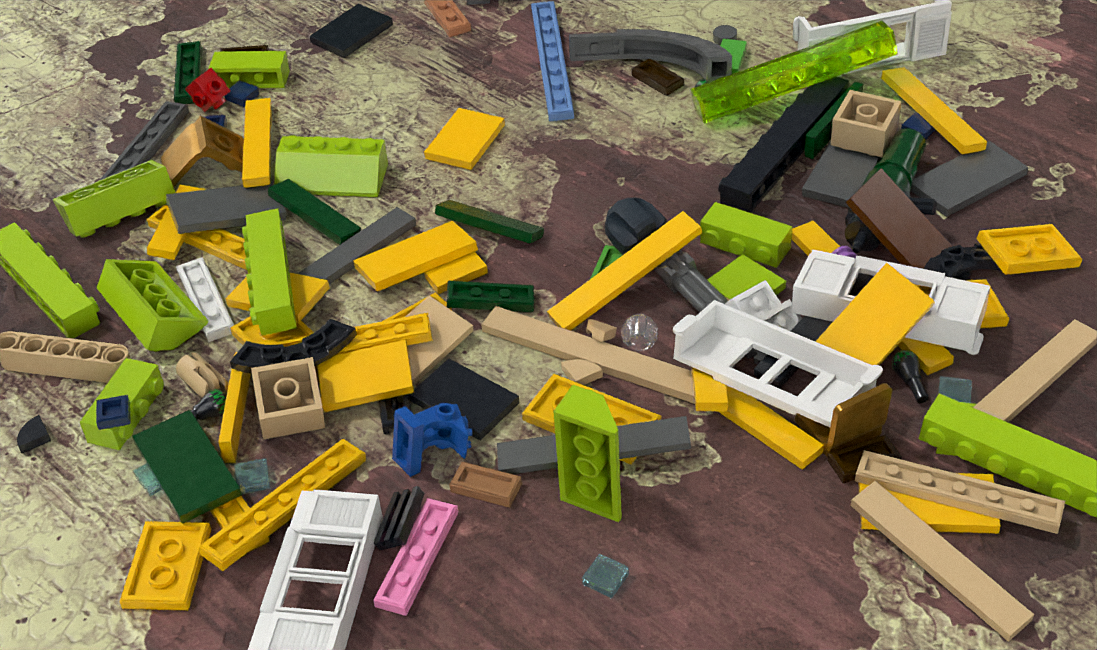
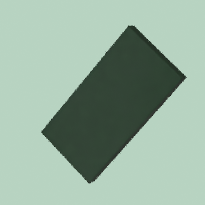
[132,410,242,524]

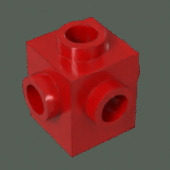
[185,68,231,113]

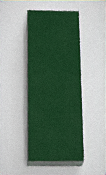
[446,281,534,312]

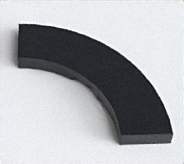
[924,243,1002,278]
[230,319,357,374]

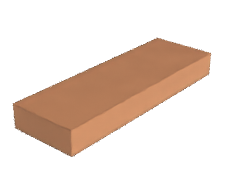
[424,0,471,37]

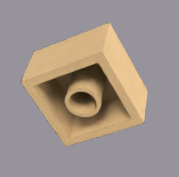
[831,90,901,157]
[251,357,325,439]

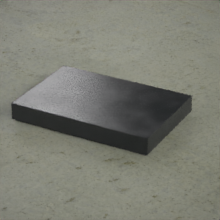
[310,3,393,58]
[409,358,520,441]

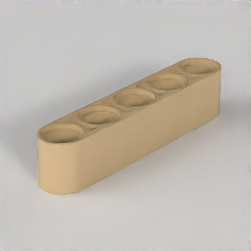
[0,331,131,383]

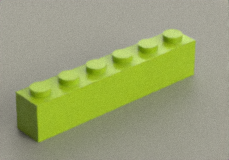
[242,208,297,336]
[0,222,100,339]
[919,393,1097,517]

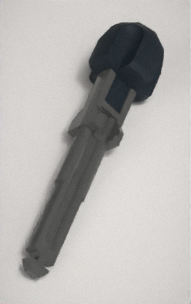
[605,197,768,365]

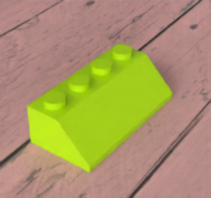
[274,135,388,197]
[53,160,176,238]
[97,259,209,352]
[553,385,622,522]

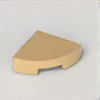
[586,319,617,342]
[561,359,603,385]

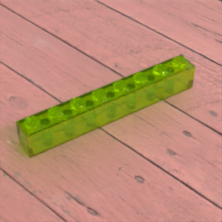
[690,20,898,124]

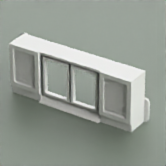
[793,0,952,83]
[791,250,990,355]
[673,300,883,427]
[248,489,383,650]

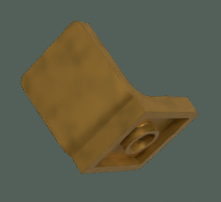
[161,115,244,187]
[794,383,892,458]

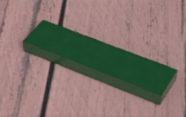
[174,41,202,104]
[804,81,863,159]
[268,179,361,245]
[435,200,544,244]

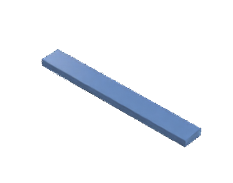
[531,1,574,121]

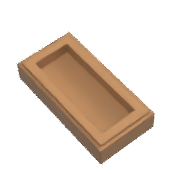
[449,462,522,508]

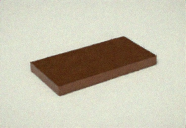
[845,168,952,269]

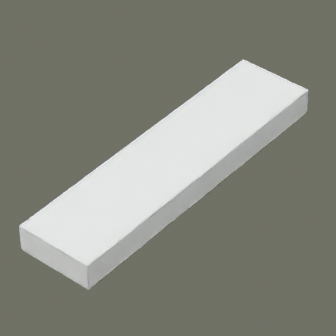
[176,257,234,342]

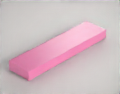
[373,498,458,616]

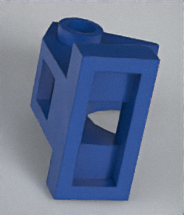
[392,403,473,477]

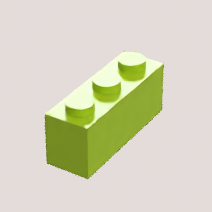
[208,51,290,89]
[700,202,792,268]
[80,358,164,450]

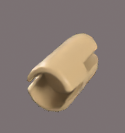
[176,352,229,398]

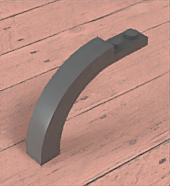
[569,29,732,82]

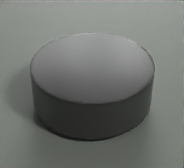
[713,25,737,45]

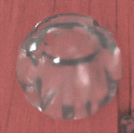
[621,314,659,352]

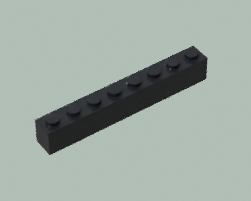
[718,72,849,213]

